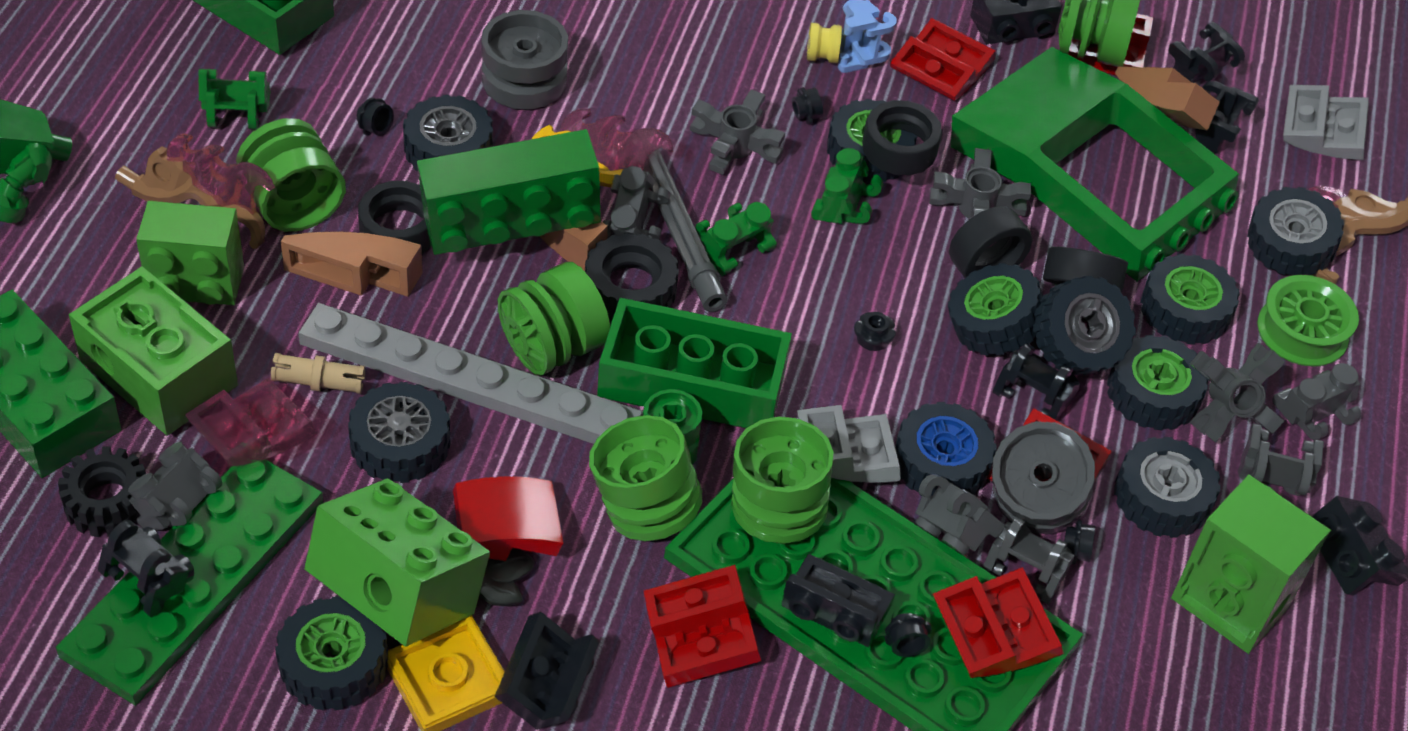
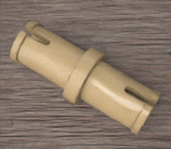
[271,353,365,394]

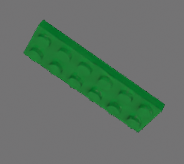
[56,450,323,706]

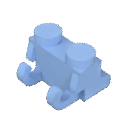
[838,0,897,73]

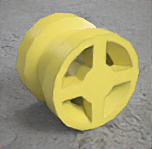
[807,22,842,64]

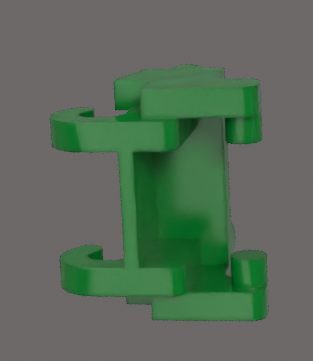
[199,69,271,130]
[811,148,883,224]
[695,202,777,276]

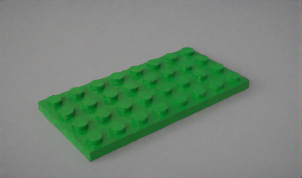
[664,478,1083,731]

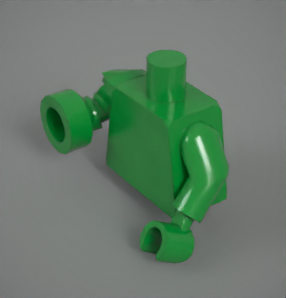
[0,99,72,223]

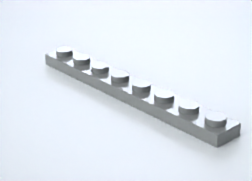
[298,303,643,444]

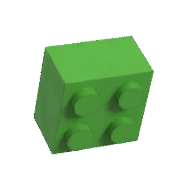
[136,201,244,305]

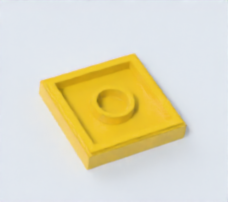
[387,615,505,731]

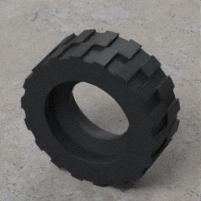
[585,233,679,321]

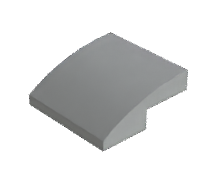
[1283,85,1369,160]
[797,405,900,482]

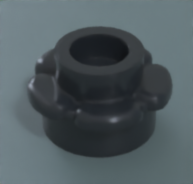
[792,87,823,125]
[356,97,394,136]
[854,312,896,351]
[1064,520,1095,565]
[884,613,932,657]

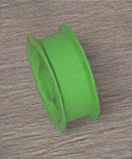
[1257,275,1359,366]

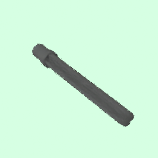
[630,129,728,312]

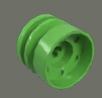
[1058,0,1140,67]
[236,118,346,232]
[498,262,610,375]
[589,415,702,541]
[731,416,834,544]

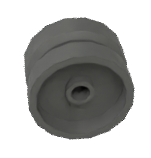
[481,10,568,110]
[992,421,1095,534]

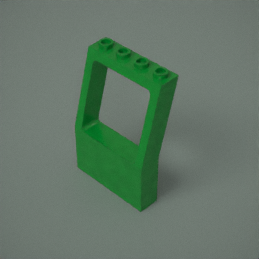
[950,47,1239,282]

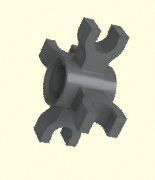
[690,89,785,175]
[929,148,1031,219]
[1189,343,1285,443]

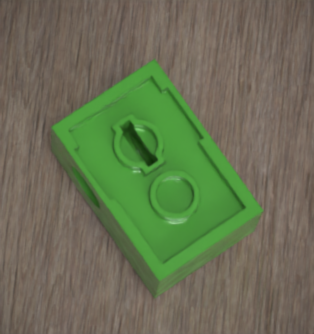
[69,266,238,436]
[1171,474,1331,654]
[304,478,490,647]

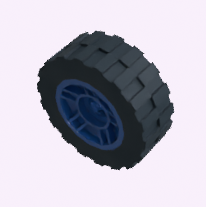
[895,402,997,496]

